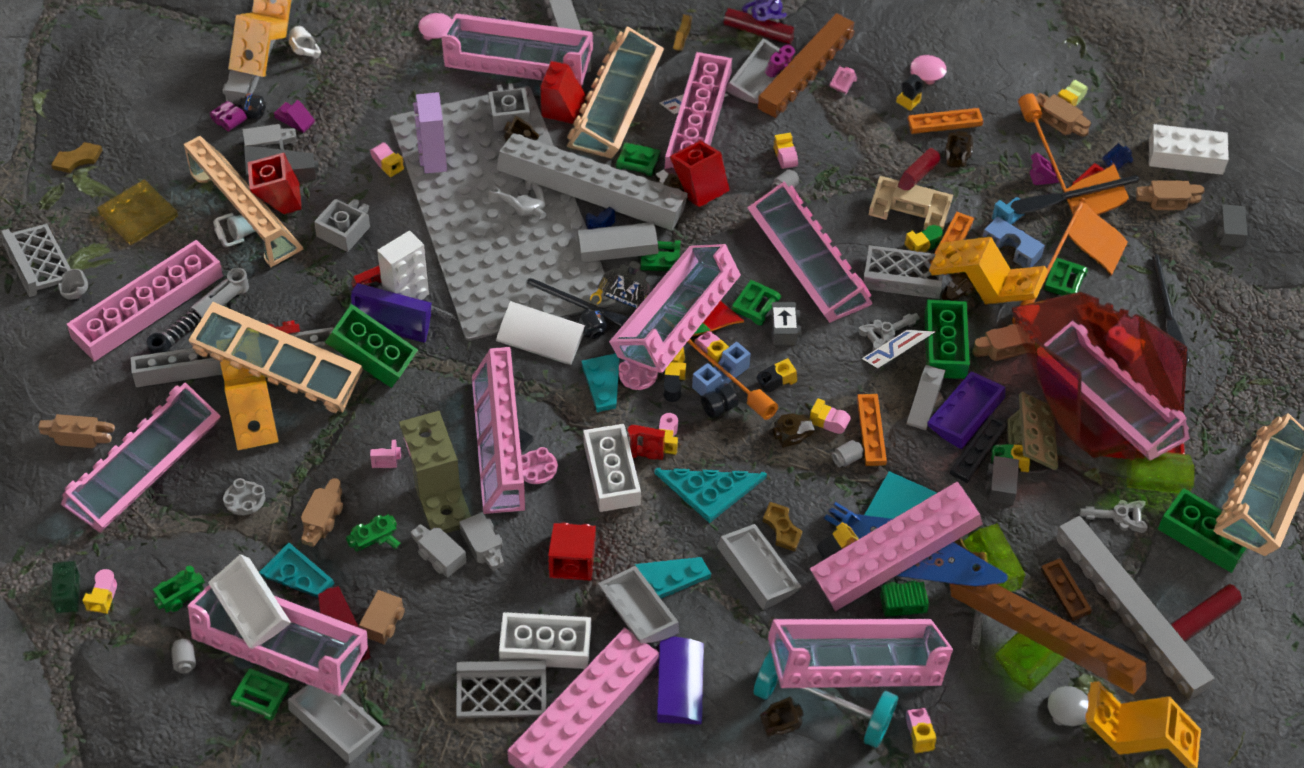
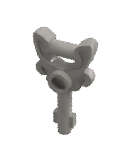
[858,313,919,351]
[1079,500,1148,533]

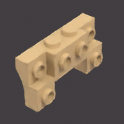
[869,176,953,230]

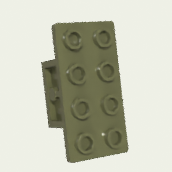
[1007,392,1058,470]

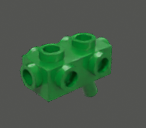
[346,514,400,552]
[153,566,205,613]

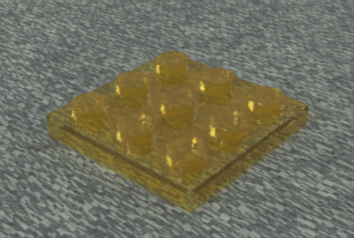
[97,179,178,245]

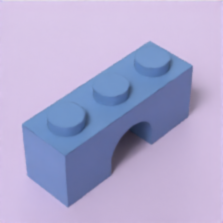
[983,216,1045,268]
[692,342,751,396]

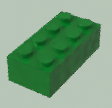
[924,300,970,379]
[325,304,418,388]
[1158,488,1258,573]

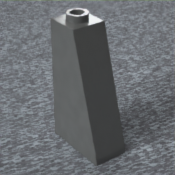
[244,146,319,185]

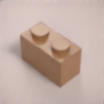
[359,590,405,645]

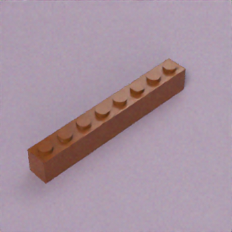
[758,13,855,118]

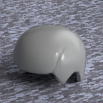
[58,269,88,300]

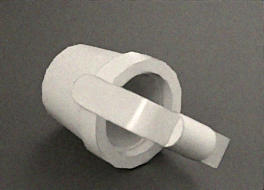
[289,26,321,58]
[213,213,256,248]

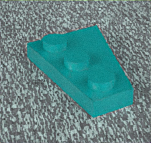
[581,353,620,412]
[259,543,335,598]
[635,557,711,599]

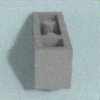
[906,365,945,430]

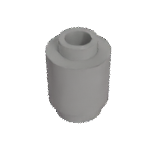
[771,170,799,196]
[831,440,863,467]
[171,639,196,674]

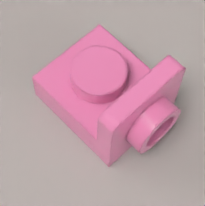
[830,66,857,94]
[370,440,401,468]

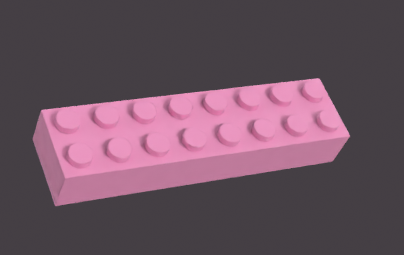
[665,52,732,170]
[67,240,223,362]
[810,481,983,611]
[508,628,659,768]

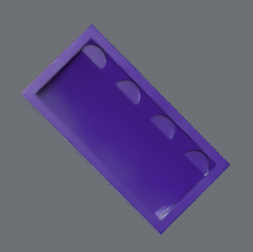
[351,283,432,343]
[927,371,1005,449]
[657,636,704,724]

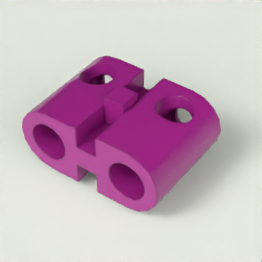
[765,45,795,78]
[210,101,247,131]

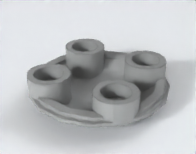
[223,478,265,515]
[1048,686,1088,726]

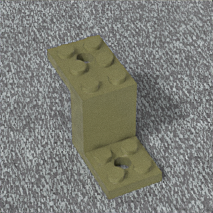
[399,411,471,533]

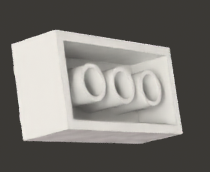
[1149,124,1228,175]
[377,231,429,300]
[584,424,641,512]
[499,613,591,669]

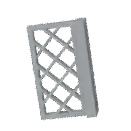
[1,224,71,297]
[863,245,943,299]
[457,661,546,718]

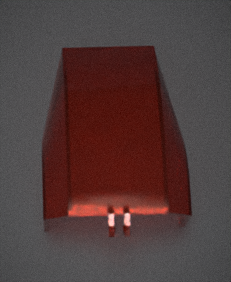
[1012,291,1187,460]

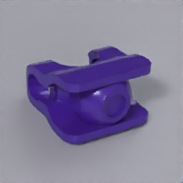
[742,0,787,21]

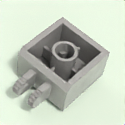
[488,84,530,131]
[314,199,370,252]

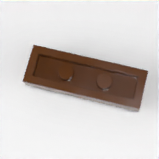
[1041,558,1092,621]

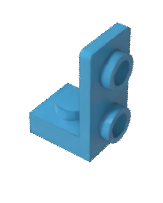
[992,197,1026,225]

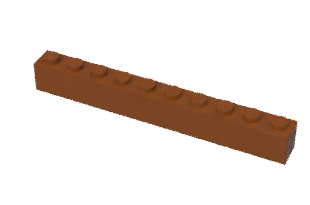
[949,583,1146,694]

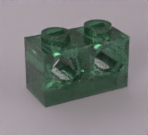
[51,561,80,613]

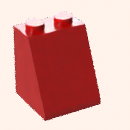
[540,61,586,124]
[670,140,730,207]
[248,153,302,214]
[549,523,596,581]

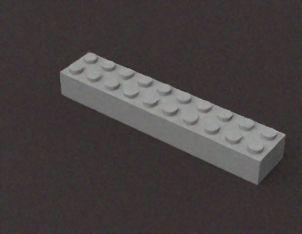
[497,133,688,231]

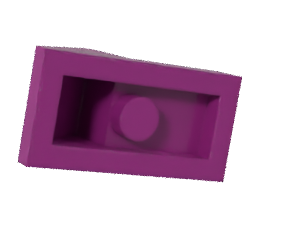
[274,100,315,133]
[1029,152,1059,185]

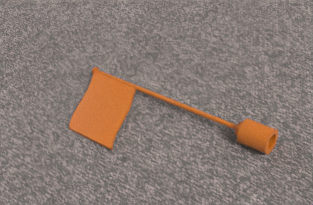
[1018,94,1129,215]
[1012,198,1128,328]

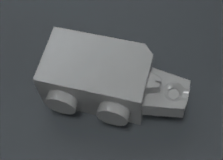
[243,124,297,150]
[460,512,504,571]
[411,524,467,578]

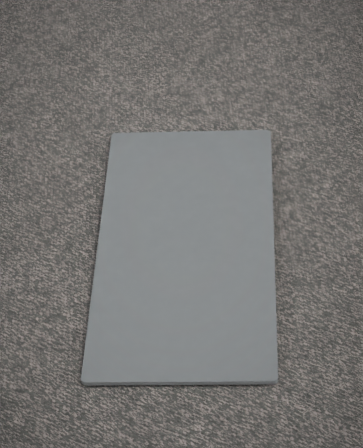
[390,86,616,341]

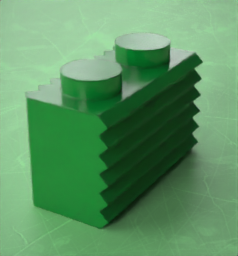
[880,580,929,617]

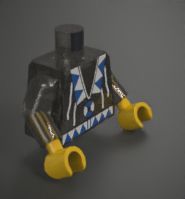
[590,261,651,309]

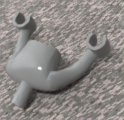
[488,180,546,219]

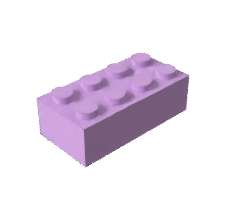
[413,92,447,174]

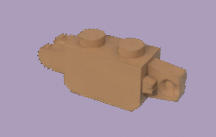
[1036,93,1091,137]
[1136,180,1205,210]
[972,323,1041,361]
[38,414,115,448]
[301,478,343,547]

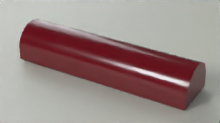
[723,8,794,45]
[898,148,940,191]
[1170,584,1242,642]

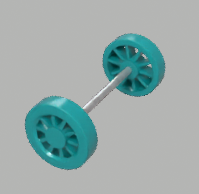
[753,648,898,748]

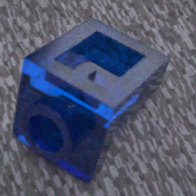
[1102,143,1133,171]
[586,206,615,229]

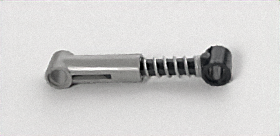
[146,268,249,354]

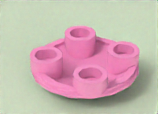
[419,13,454,40]
[910,55,946,85]
[618,354,658,390]
[521,447,558,484]

